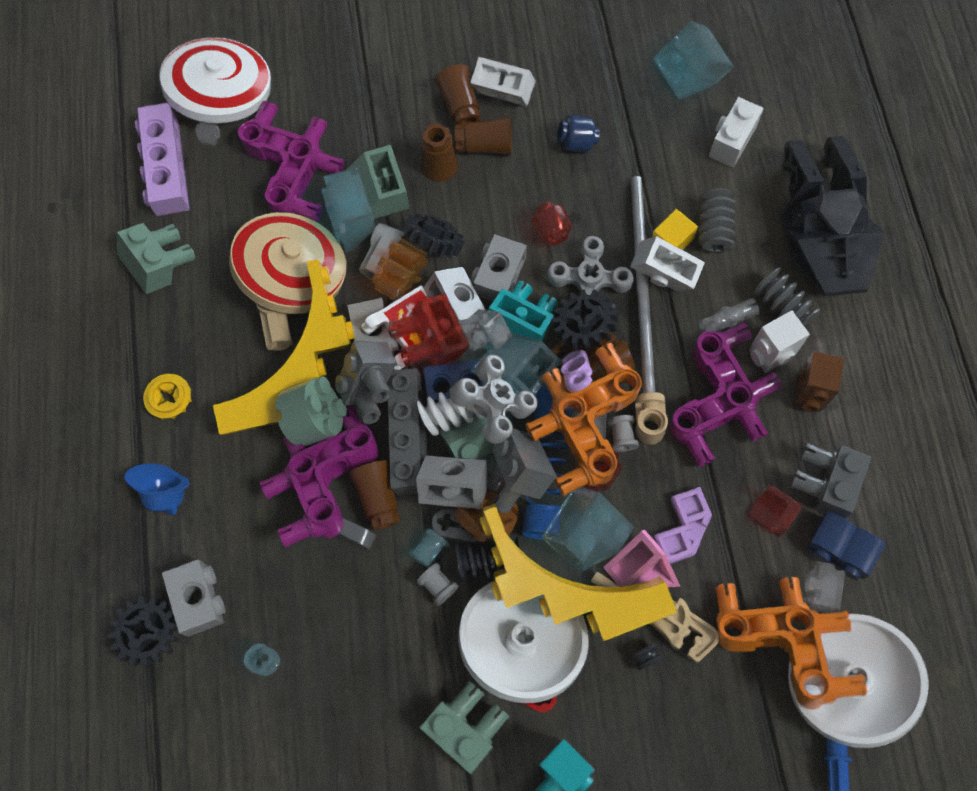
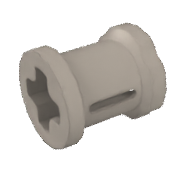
[607,415,639,452]
[417,563,459,606]

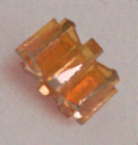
[372,238,429,301]

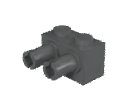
[335,341,396,424]
[488,428,557,513]
[789,442,872,518]

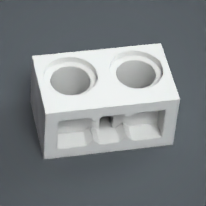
[471,57,535,106]

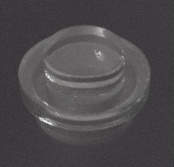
[196,121,220,146]

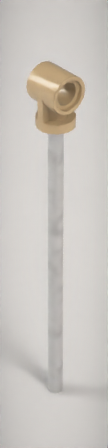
[630,176,668,445]

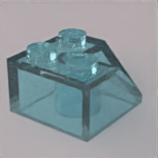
[542,487,635,571]

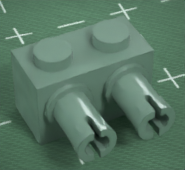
[117,223,195,294]
[420,681,510,774]

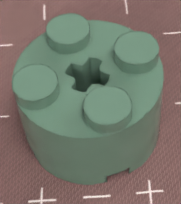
[276,377,347,446]

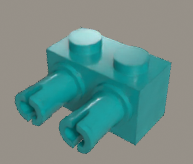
[483,281,558,355]
[535,739,594,791]

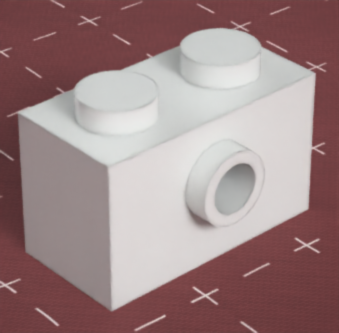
[709,97,764,168]
[630,236,705,292]
[749,310,810,373]

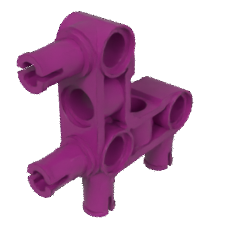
[238,101,344,222]
[669,322,782,468]
[260,406,379,548]

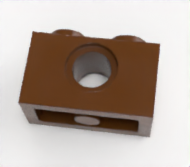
[792,351,844,412]

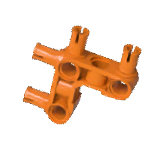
[525,343,642,496]
[715,577,867,710]

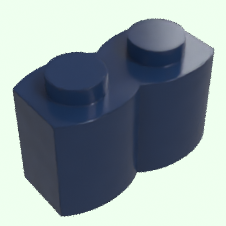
[806,511,886,580]

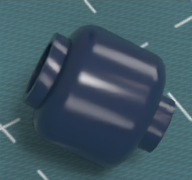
[557,115,599,153]

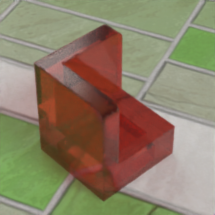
[749,485,803,537]

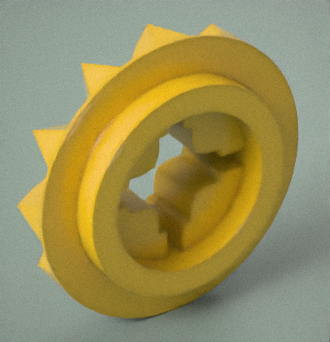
[143,374,192,420]

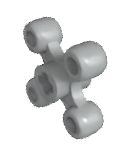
[547,236,633,295]
[450,355,537,444]

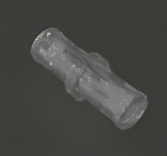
[698,298,759,333]

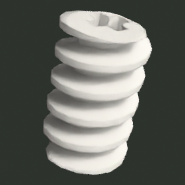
[417,380,483,436]

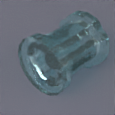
[408,528,449,569]
[244,644,280,676]

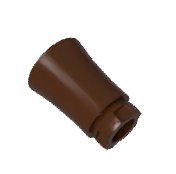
[434,64,481,125]
[455,116,512,155]
[421,123,459,182]
[349,460,400,531]

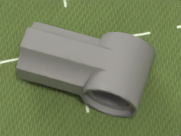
[359,223,407,282]

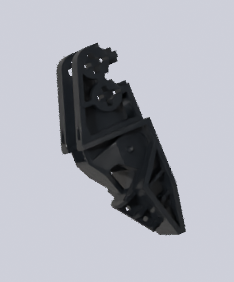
[781,136,884,296]

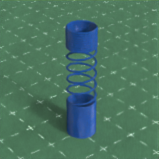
[521,384,573,540]

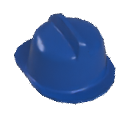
[125,464,189,516]

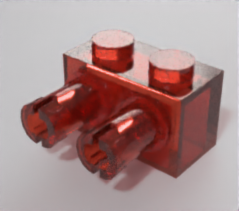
[388,293,470,366]

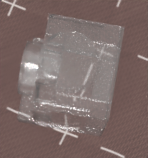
[458,309,513,351]
[803,562,845,613]

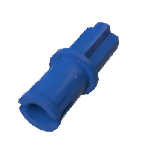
[823,738,852,791]

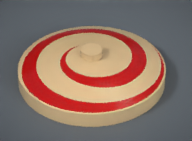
[229,213,346,314]

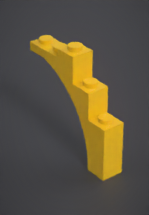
[213,259,355,435]
[480,503,677,641]

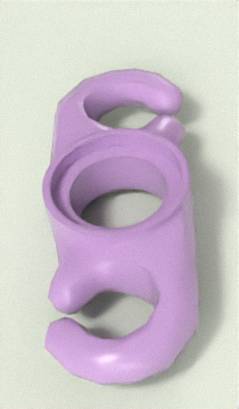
[561,350,593,393]

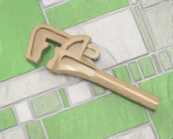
[591,572,719,664]

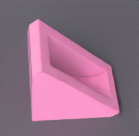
[603,529,680,587]

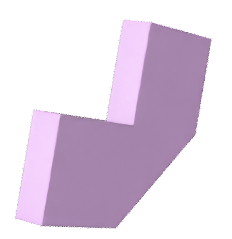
[653,487,712,564]

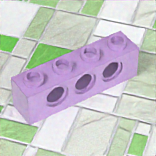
[135,103,189,216]

